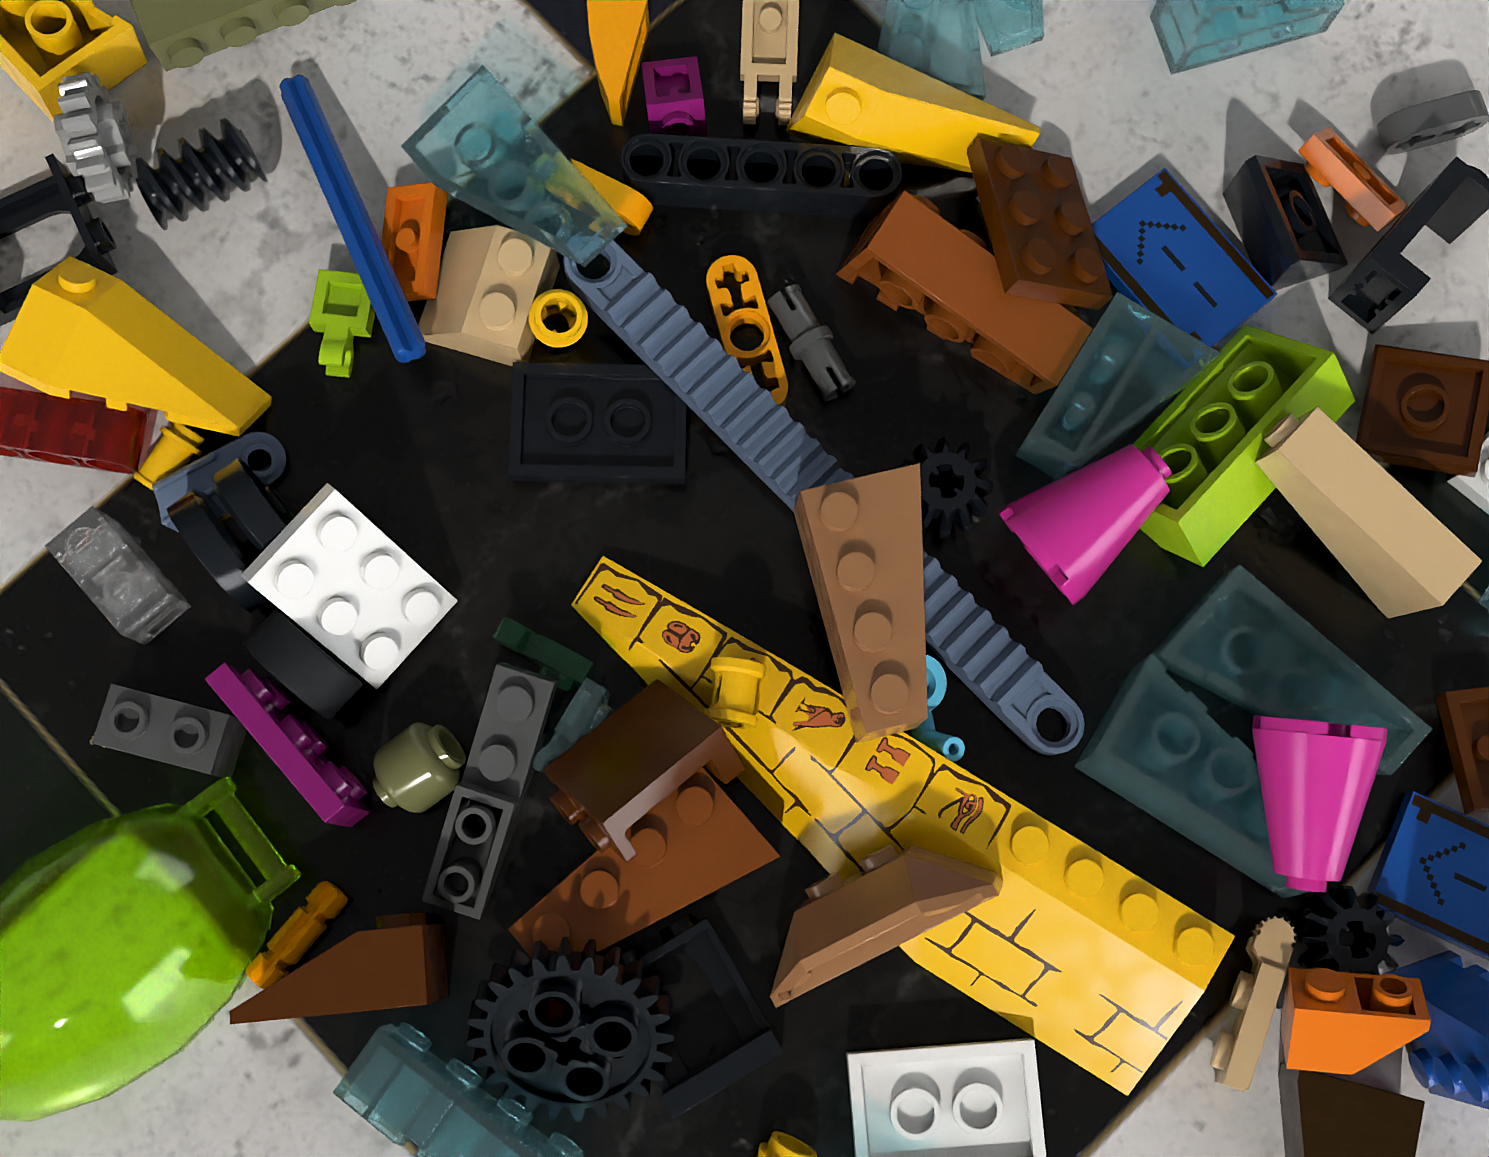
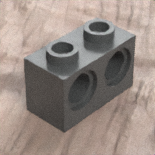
[92,684,247,780]

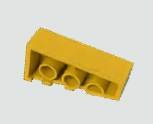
[0,0,148,123]

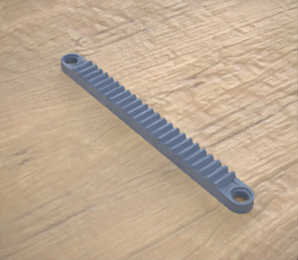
[564,233,1085,756]

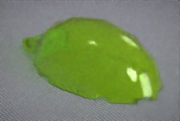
[0,776,302,1122]

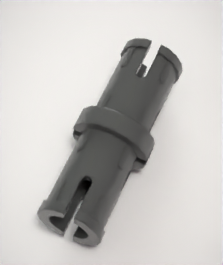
[767,284,856,401]

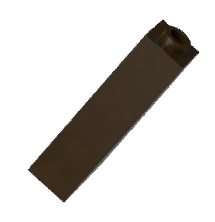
[1278,1063,1425,1157]

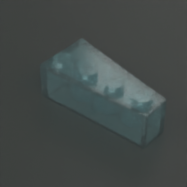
[1148,564,1432,775]
[333,1022,585,1157]

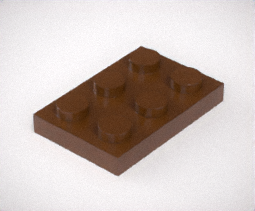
[967,137,1113,310]

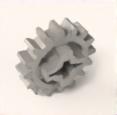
[54,72,138,204]

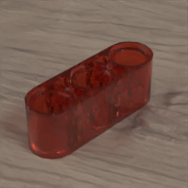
[0,387,150,474]

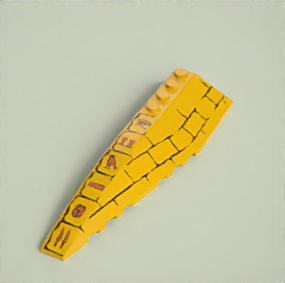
[571,556,1235,1096]

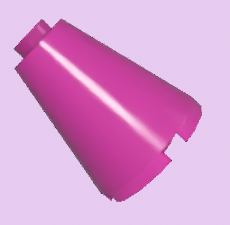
[997,444,1172,605]
[1252,716,1388,892]

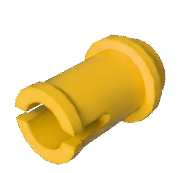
[133,422,205,490]

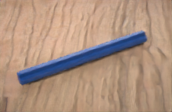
[279,74,426,363]

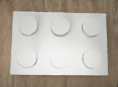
[241,483,458,689]
[846,1038,1046,1157]

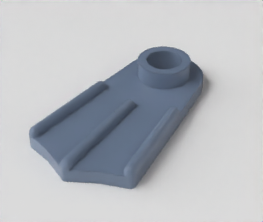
[152,432,286,532]

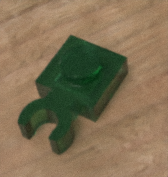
[493,616,598,692]

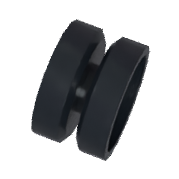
[166,456,295,613]

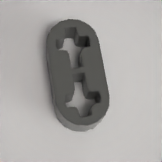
[1377,90,1489,155]

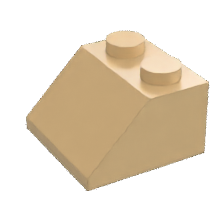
[418,225,560,366]

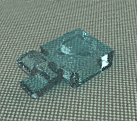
[533,677,613,773]

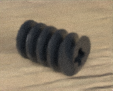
[135,117,268,231]

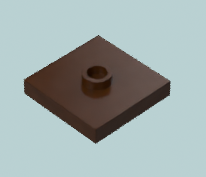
[1355,344,1489,478]

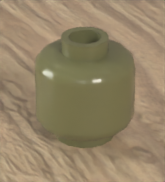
[372,722,466,813]

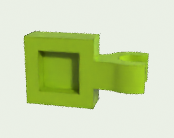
[309,269,375,378]

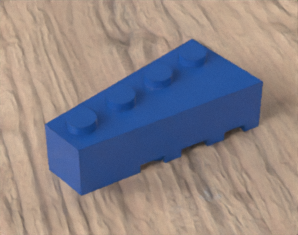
[1383,950,1489,1109]

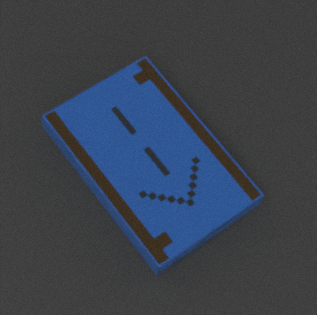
[1091,168,1277,368]
[1367,791,1489,961]

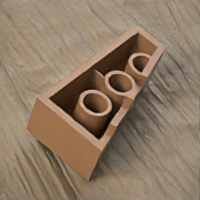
[793,463,928,743]

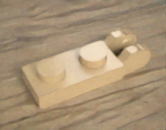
[740,0,799,126]
[1210,916,1296,1092]

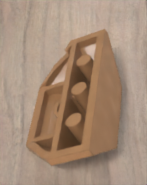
[770,844,1003,1008]

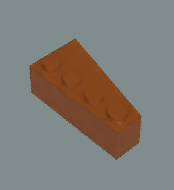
[835,190,1093,395]
[508,767,780,958]

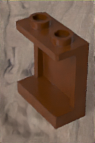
[543,679,745,863]

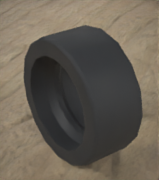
[243,609,362,719]

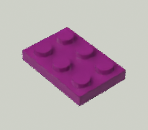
[205,662,371,828]

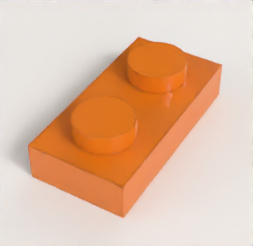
[1298,127,1408,232]
[381,182,448,302]

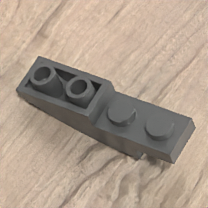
[422,662,559,920]

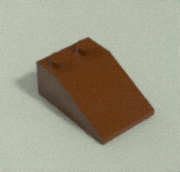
[229,912,448,1024]

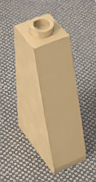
[1255,407,1482,618]

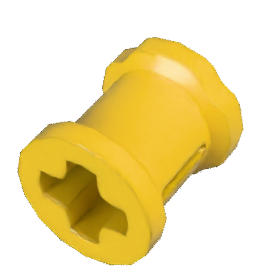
[704,657,766,729]

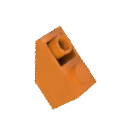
[1280,967,1431,1075]

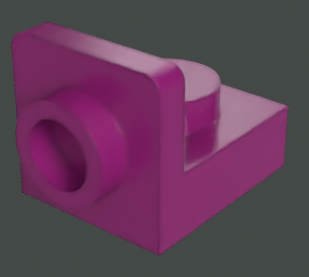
[641,56,707,137]

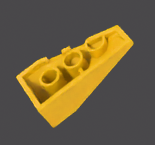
[786,33,1040,173]
[0,256,272,437]

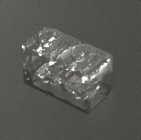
[45,506,191,645]

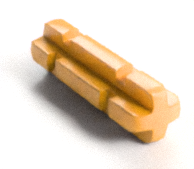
[246,881,348,989]

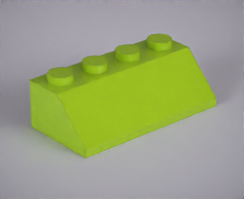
[1133,324,1355,567]

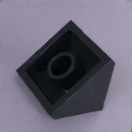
[1223,155,1348,291]

